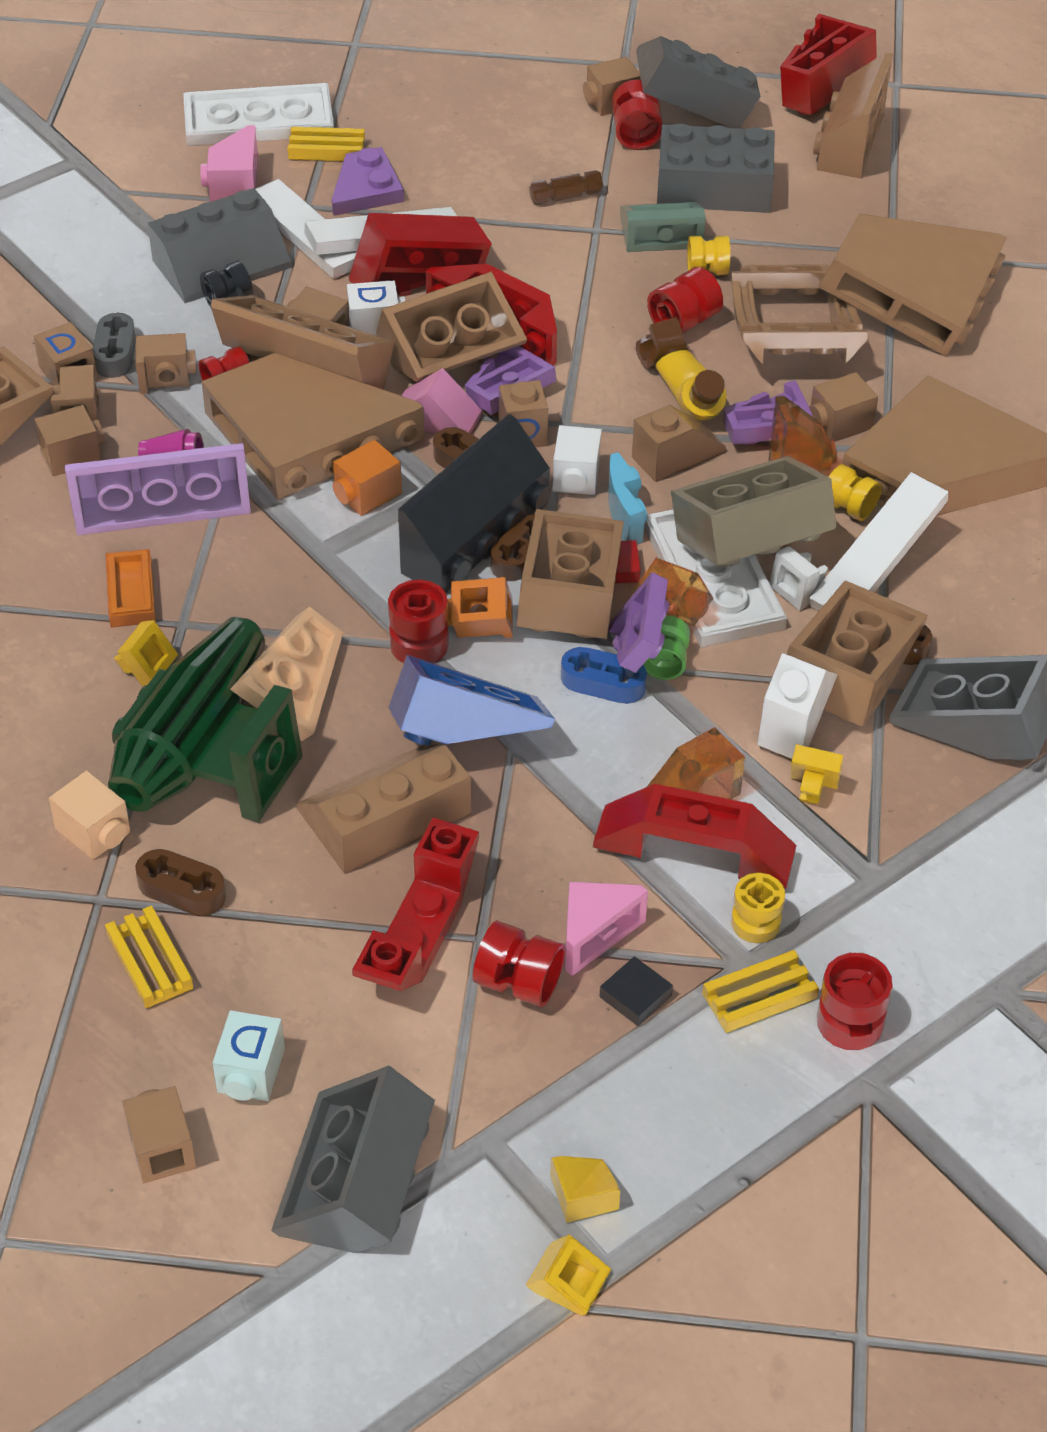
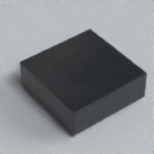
[599,956,673,1026]

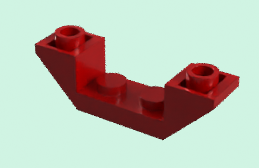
[426,263,557,366]
[593,784,797,889]
[352,817,479,991]

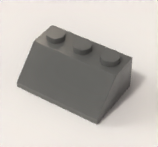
[636,36,761,128]
[147,188,292,303]
[271,1065,435,1253]

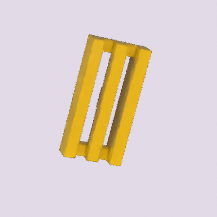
[287,127,365,161]
[104,905,193,1009]
[702,950,819,1033]

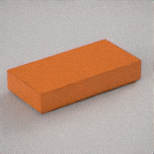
[105,549,156,628]

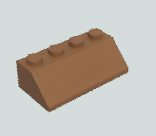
[211,295,395,390]

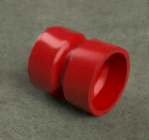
[612,80,663,150]
[647,267,723,333]
[388,579,449,663]
[472,920,566,1008]
[817,952,893,1050]

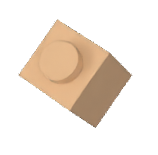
[49,770,131,860]

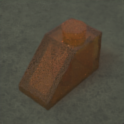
[768,395,837,477]
[647,727,745,799]

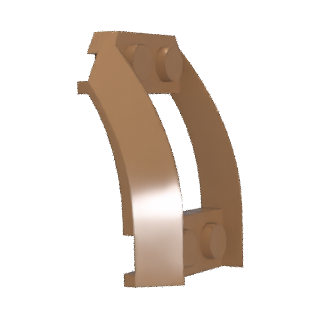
[731,264,868,365]

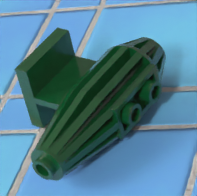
[108,617,303,822]

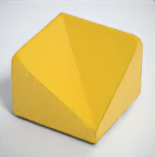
[550,1156,620,1223]

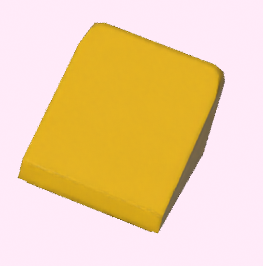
[525,1234,612,1316]

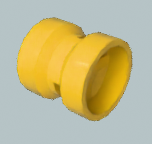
[687,236,730,275]
[829,464,882,521]
[731,873,786,944]

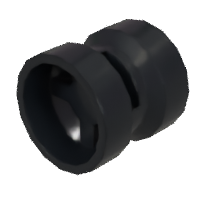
[200,260,253,308]

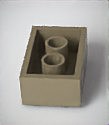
[671,456,837,567]

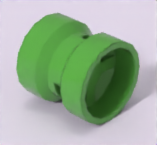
[643,615,690,680]

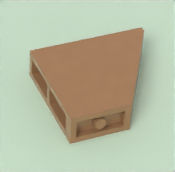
[819,214,1007,356]
[201,353,425,500]
[843,375,1047,516]

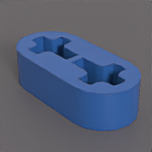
[561,647,647,704]

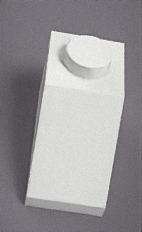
[757,653,838,759]

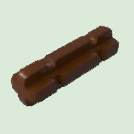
[529,170,603,204]

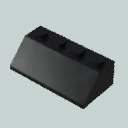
[398,414,551,593]

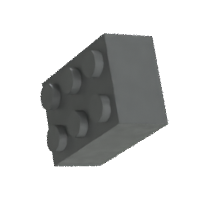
[657,123,775,213]

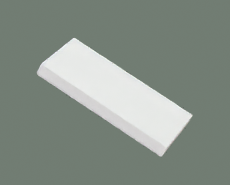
[183,83,334,146]
[644,509,787,648]

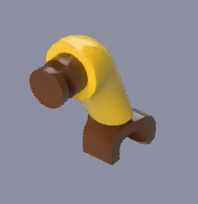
[635,317,727,421]

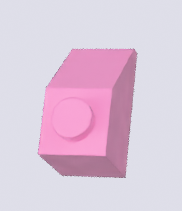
[200,125,258,202]

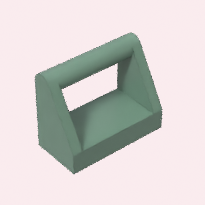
[620,202,706,252]

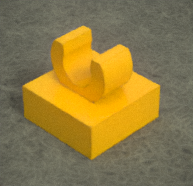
[113,620,178,686]
[791,744,843,805]

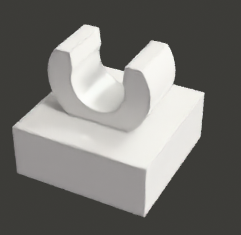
[769,546,828,611]

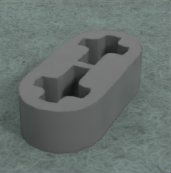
[93,312,136,378]

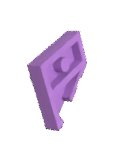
[332,147,404,216]
[465,346,557,415]
[723,381,816,445]
[608,572,669,673]

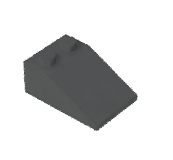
[889,655,1047,760]

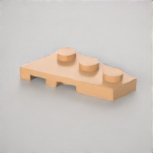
[230,606,344,741]

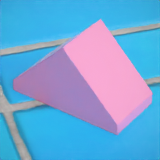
[402,368,482,434]
[565,882,648,976]

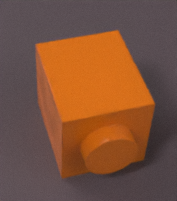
[332,439,402,516]

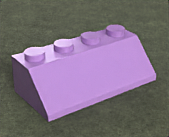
[65,443,251,535]

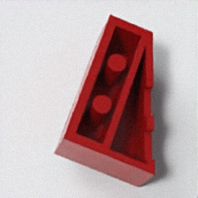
[780,14,877,115]
[349,213,492,297]

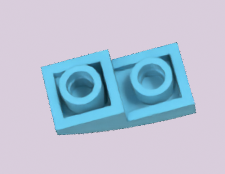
[608,452,647,544]

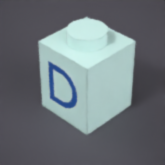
[212,1010,285,1101]

